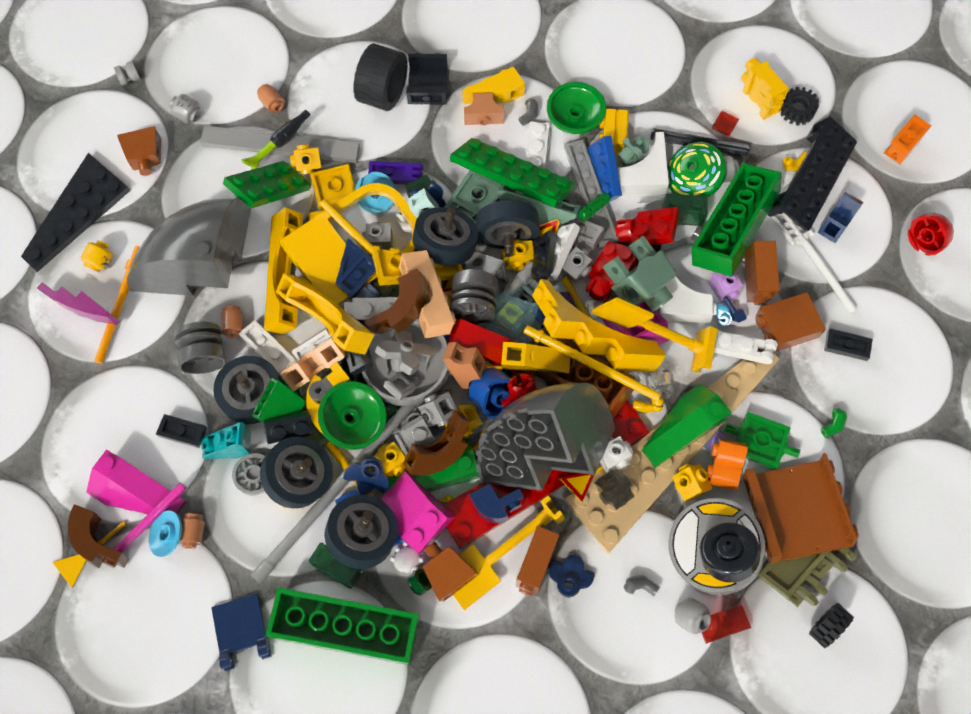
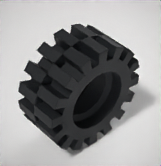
[780,87,819,126]
[809,603,854,648]

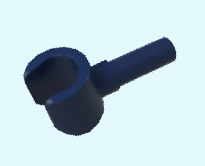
[723,296,747,323]

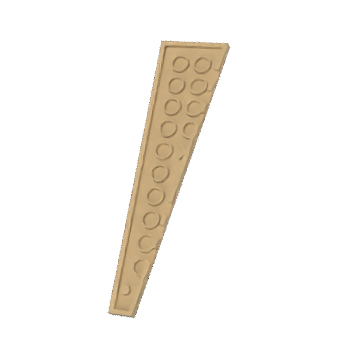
[564,350,779,554]

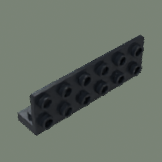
[767,116,857,232]

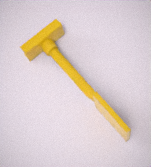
[592,297,718,373]
[453,496,565,610]

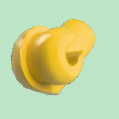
[782,152,807,171]
[632,397,664,413]

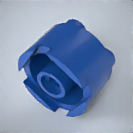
[468,368,511,419]

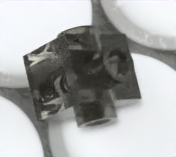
[594,469,635,510]

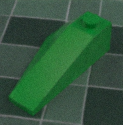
[642,384,732,468]
[388,438,479,492]

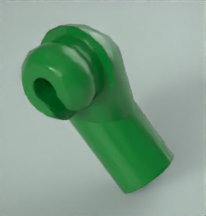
[821,408,848,438]

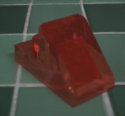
[701,605,751,644]

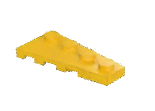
[371,246,463,286]

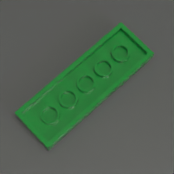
[450,138,575,208]

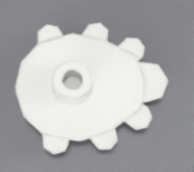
[390,542,424,573]

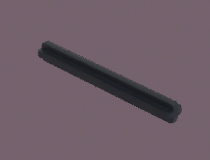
[650,128,749,156]

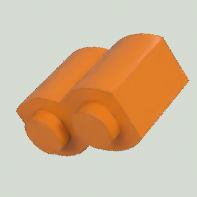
[706,438,748,490]

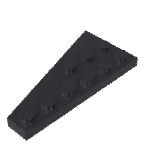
[21,153,130,272]

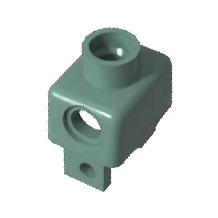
[603,236,676,312]

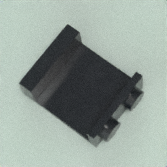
[406,53,448,105]

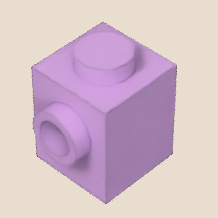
[709,272,744,303]

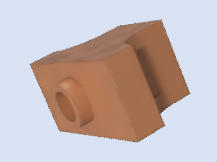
[464,93,504,126]
[443,342,486,389]

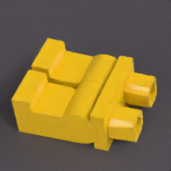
[741,57,789,120]

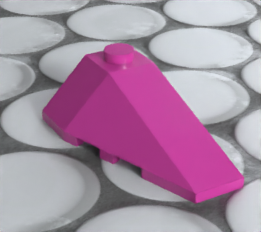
[86,449,186,515]

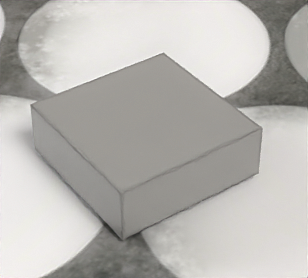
[383,373,416,401]

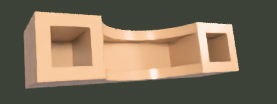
[399,250,455,338]

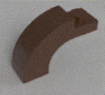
[365,269,427,334]
[403,410,470,475]
[68,504,129,568]

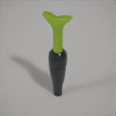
[241,109,311,170]

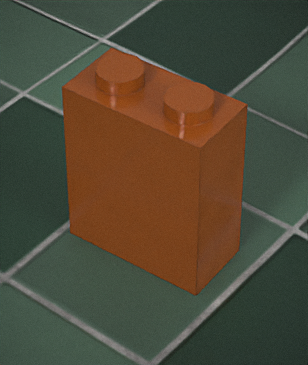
[744,241,780,305]
[755,292,826,353]
[515,526,559,596]

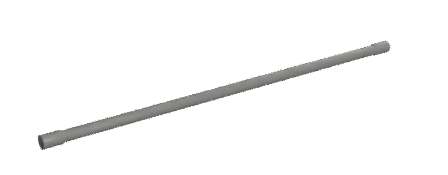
[250,261,533,584]

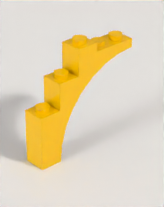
[532,279,666,372]

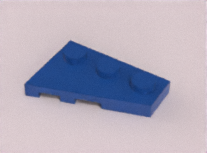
[587,136,622,201]

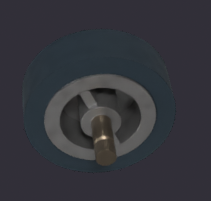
[476,200,540,257]
[412,207,478,266]
[213,356,282,424]
[260,437,333,509]
[324,495,398,569]

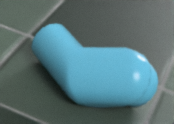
[713,301,732,326]

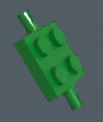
[724,412,801,470]

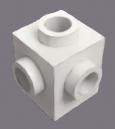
[600,436,633,475]

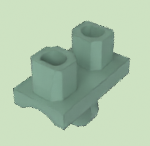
[618,136,650,167]

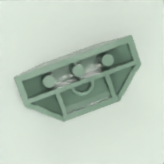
[497,184,581,226]

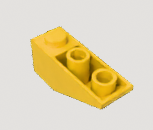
[462,66,525,104]
[501,342,570,374]

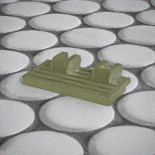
[759,548,857,608]

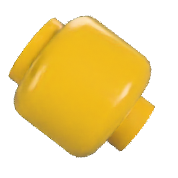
[81,240,113,272]

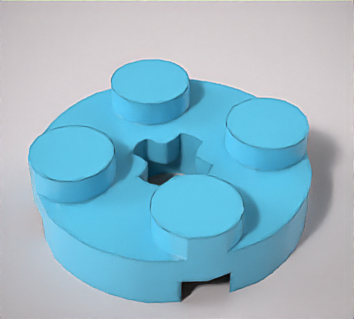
[355,172,396,214]

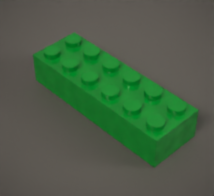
[691,163,782,277]
[265,588,420,666]

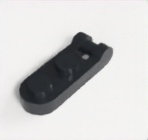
[531,230,557,283]

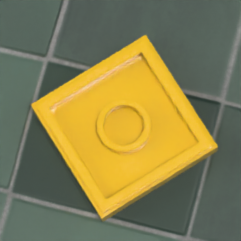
[310,164,355,210]

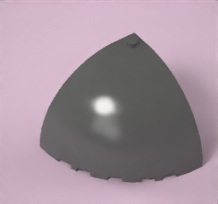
[127,196,251,296]
[476,383,615,490]

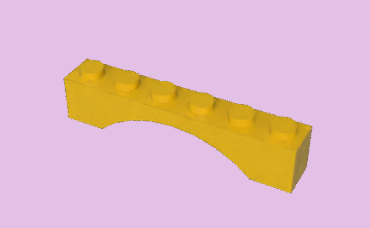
[264,207,303,335]
[276,273,375,354]

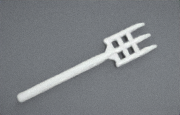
[771,213,856,313]

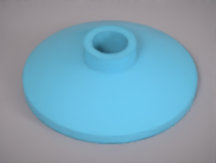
[149,511,182,557]

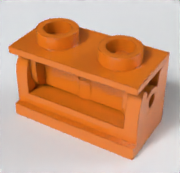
[884,114,932,165]

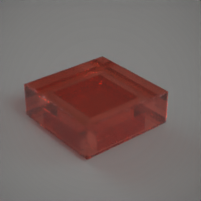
[712,111,739,137]

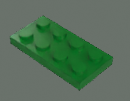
[223,161,311,209]

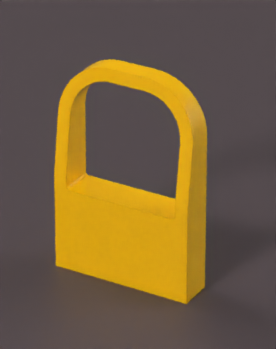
[280,183,417,306]

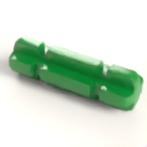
[578,192,610,221]

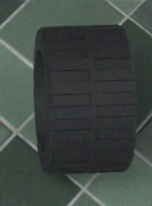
[353,43,408,111]

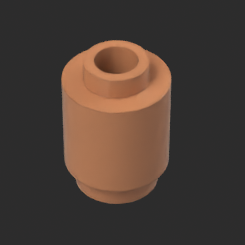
[257,84,285,113]
[221,305,243,339]
[179,513,205,549]

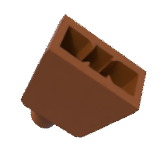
[117,126,161,176]
[423,542,479,602]

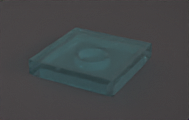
[485,292,539,344]

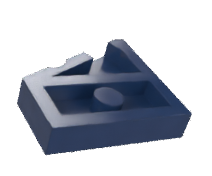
[335,239,376,299]

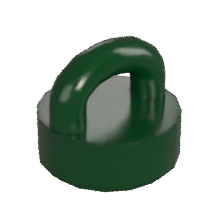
[407,569,432,595]

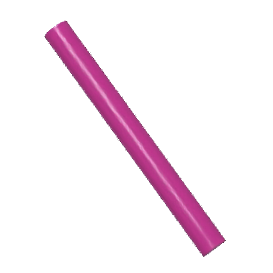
[113,482,187,553]

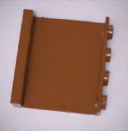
[743,453,859,564]

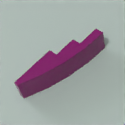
[37,282,120,325]

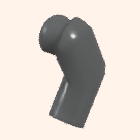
[518,99,538,126]
[624,575,660,596]

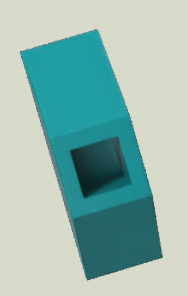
[201,422,251,459]

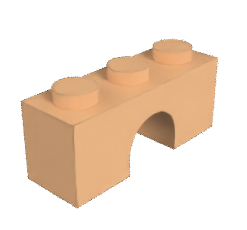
[280,336,346,392]

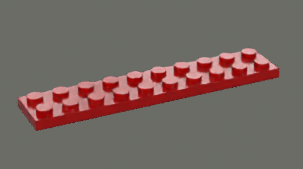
[444,399,650,550]

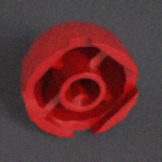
[907,212,954,256]

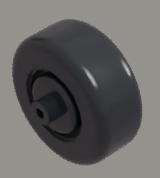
[699,522,760,583]

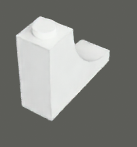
[618,132,669,196]
[659,256,717,323]

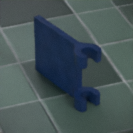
[211,593,272,672]

